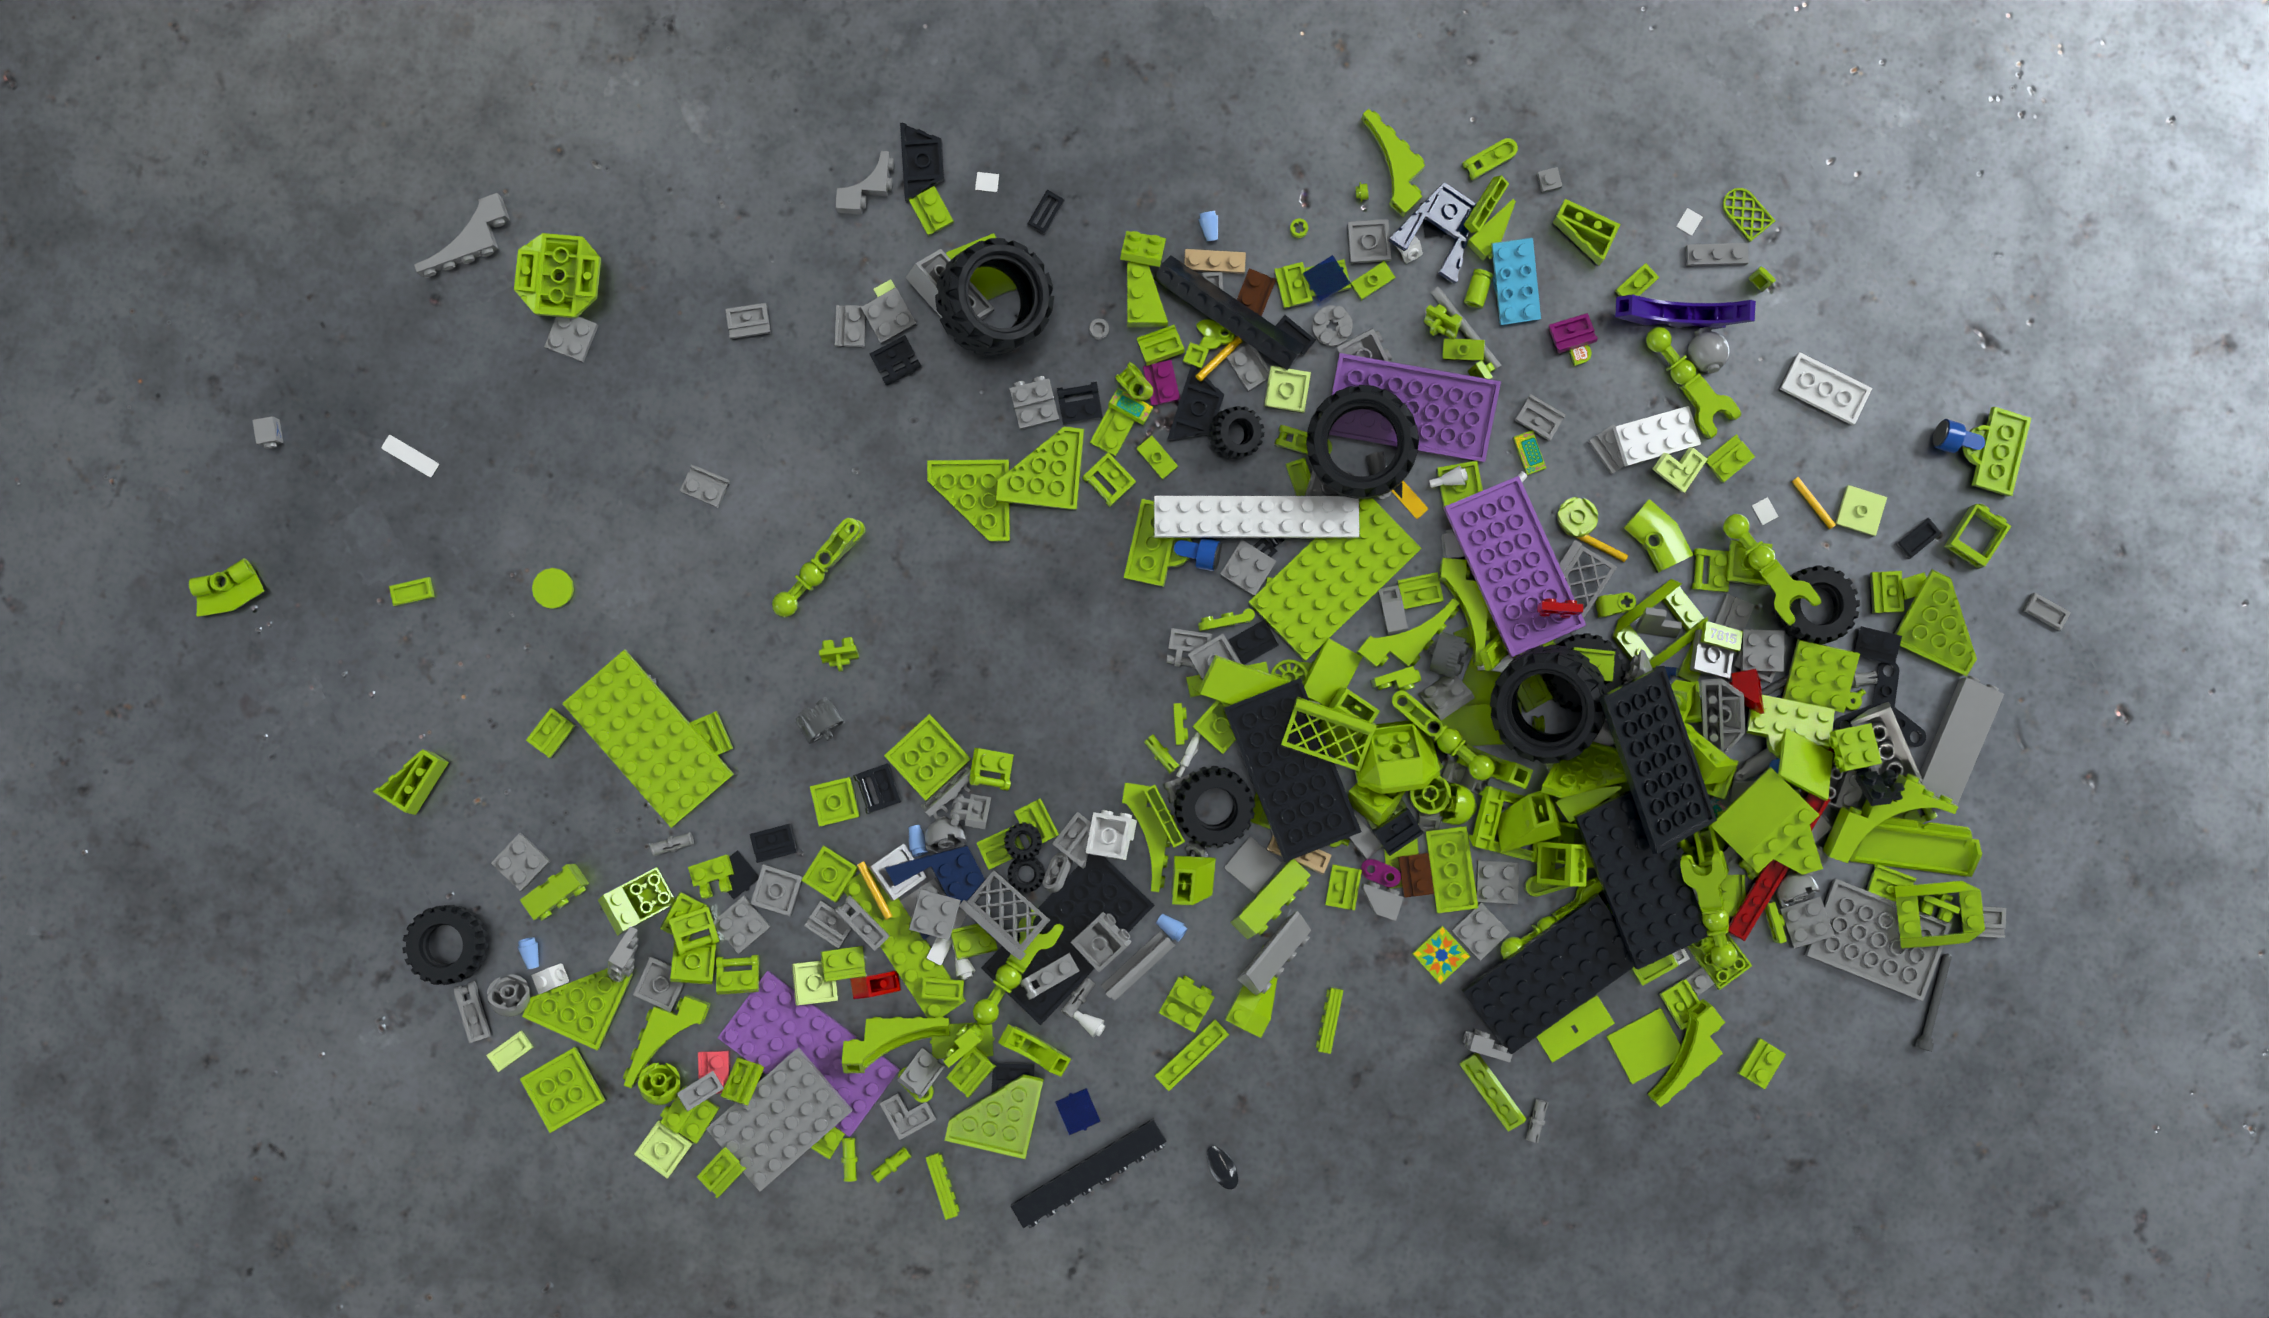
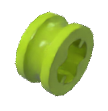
[1290,218,1308,238]
[1532,715,1545,733]

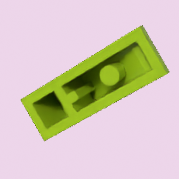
[1467,199,1516,261]

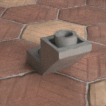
[1378,585,1408,635]
[1442,760,1490,796]

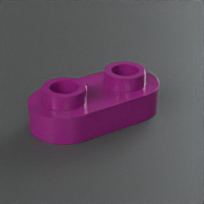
[1361,859,1401,887]

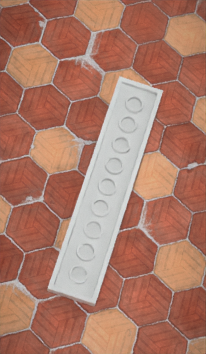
[1154,496,1359,538]

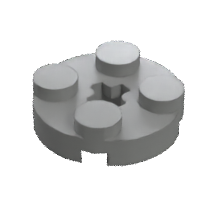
[1312,305,1353,347]

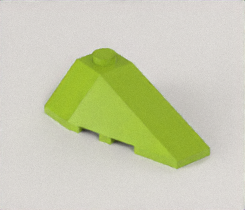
[1225,945,1278,1038]

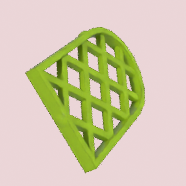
[1723,188,1776,242]

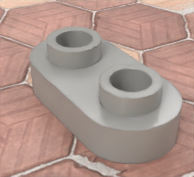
[1042,853,1072,893]

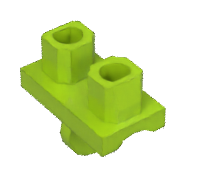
[1424,304,1462,340]
[819,637,859,672]
[1918,893,1960,923]

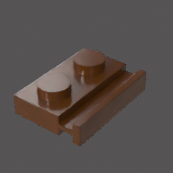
[1237,268,1276,316]
[1398,853,1434,898]

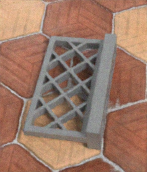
[1559,540,1617,636]
[959,870,1050,960]
[1101,930,1175,1001]

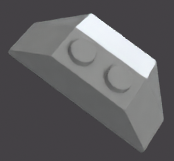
[1700,679,1745,755]

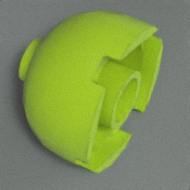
[1409,775,1451,814]
[1440,783,1477,825]
[638,1063,680,1106]

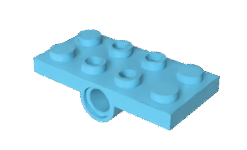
[1491,238,1541,325]

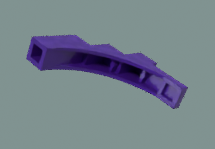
[1615,294,1756,330]

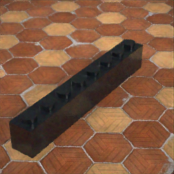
[1154,255,1304,370]
[1010,1118,1167,1228]

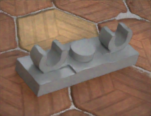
[921,765,971,819]

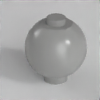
[1688,327,1730,374]

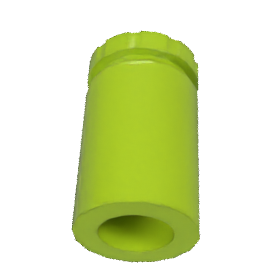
[1464,269,1493,309]

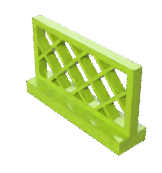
[1281,697,1377,772]

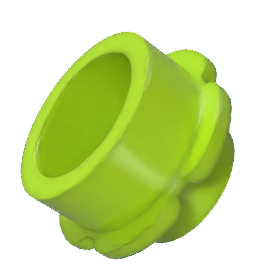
[1355,182,1369,202]

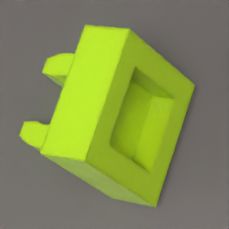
[1468,360,1495,379]

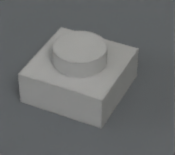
[1537,167,1562,193]
[1418,812,1441,831]
[1686,966,1715,996]

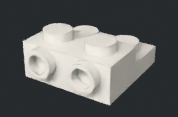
[1086,810,1137,860]

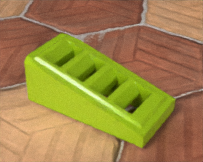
[1749,266,1776,292]

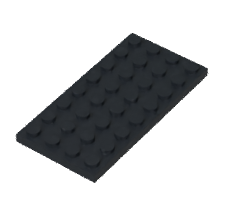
[1599,666,1717,854]
[1223,678,1362,862]
[1574,790,1709,970]
[981,854,1155,1026]
[1462,893,1634,1054]

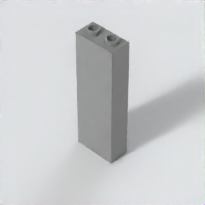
[1920,676,2004,805]

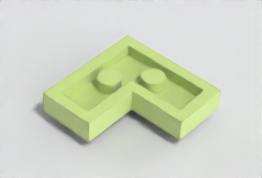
[1653,447,1707,493]

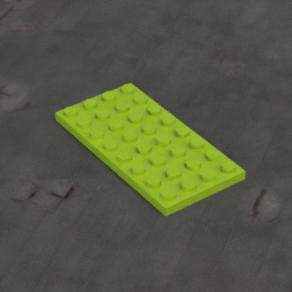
[1248,498,1422,661]
[562,649,734,828]

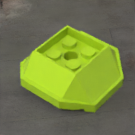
[514,233,601,318]
[1351,720,1440,794]

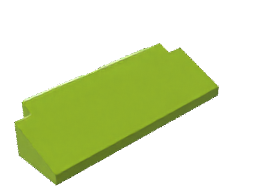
[1849,817,1982,877]

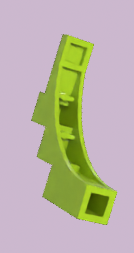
[1822,774,1958,863]

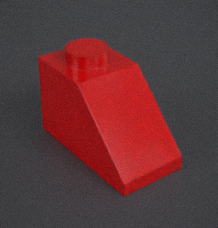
[1729,669,1764,714]
[850,971,901,999]

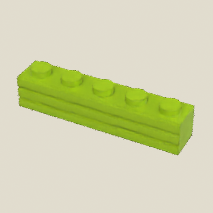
[1464,175,1509,233]
[1144,784,1185,848]
[1316,987,1344,1054]
[925,1152,960,1220]

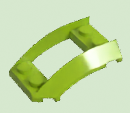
[1612,579,1708,668]
[1468,786,1562,863]
[1894,880,1985,948]

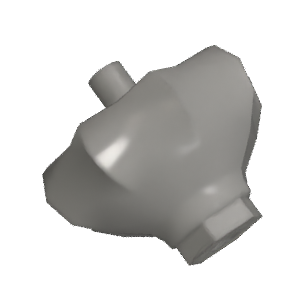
[1185,841,1208,857]

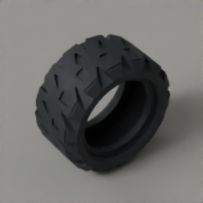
[935,238,1054,356]
[1306,385,1419,499]
[1490,645,1608,764]

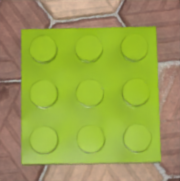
[1782,639,1860,713]
[884,714,971,801]
[520,1047,606,1133]

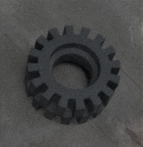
[1004,822,1042,861]
[1007,857,1045,893]

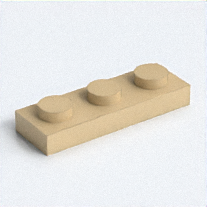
[1184,249,1246,274]
[1266,835,1332,875]

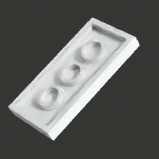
[1780,352,1872,425]
[1613,406,1701,467]

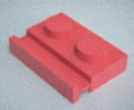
[698,1051,730,1094]

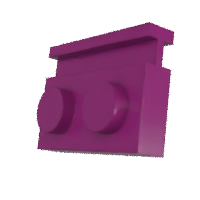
[1549,313,1598,354]
[1143,360,1180,406]

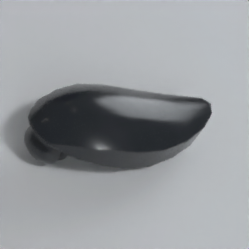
[1207,1146,1238,1190]

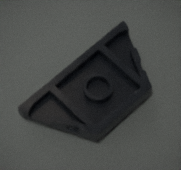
[900,122,944,201]
[1167,364,1224,440]

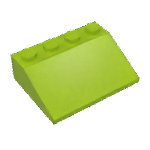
[1710,767,1819,873]

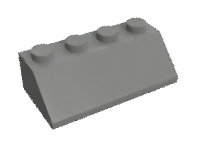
[905,249,994,320]
[1850,702,1923,788]
[1237,911,1311,995]

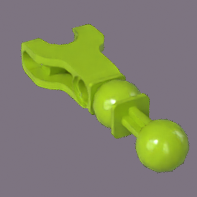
[1646,327,1741,439]
[1723,514,1821,626]
[772,518,866,618]
[1392,690,1495,781]
[1680,851,1737,968]
[1501,877,1614,959]
[973,909,1064,1025]

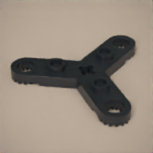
[1834,662,1926,747]

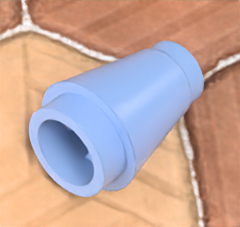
[1198,211,1218,242]
[908,825,929,857]
[1156,914,1188,942]
[517,937,539,969]

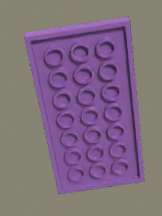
[1329,353,1501,462]
[1443,476,1586,658]
[718,971,900,1137]

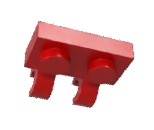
[1537,598,1583,618]

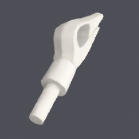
[1176,732,1200,778]

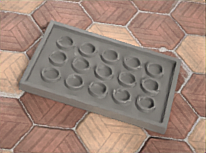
[1805,879,1952,1001]
[706,1047,853,1192]

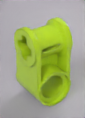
[1115,362,1153,400]
[1595,592,1636,618]

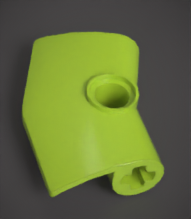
[1624,499,1693,573]
[189,558,264,617]

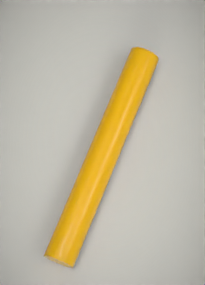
[1196,336,1242,381]
[1791,477,1836,530]
[1575,535,1628,562]
[857,861,892,920]

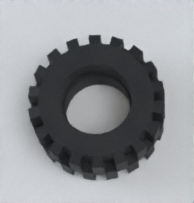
[1208,406,1265,459]

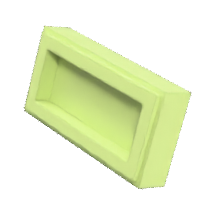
[486,1031,534,1072]

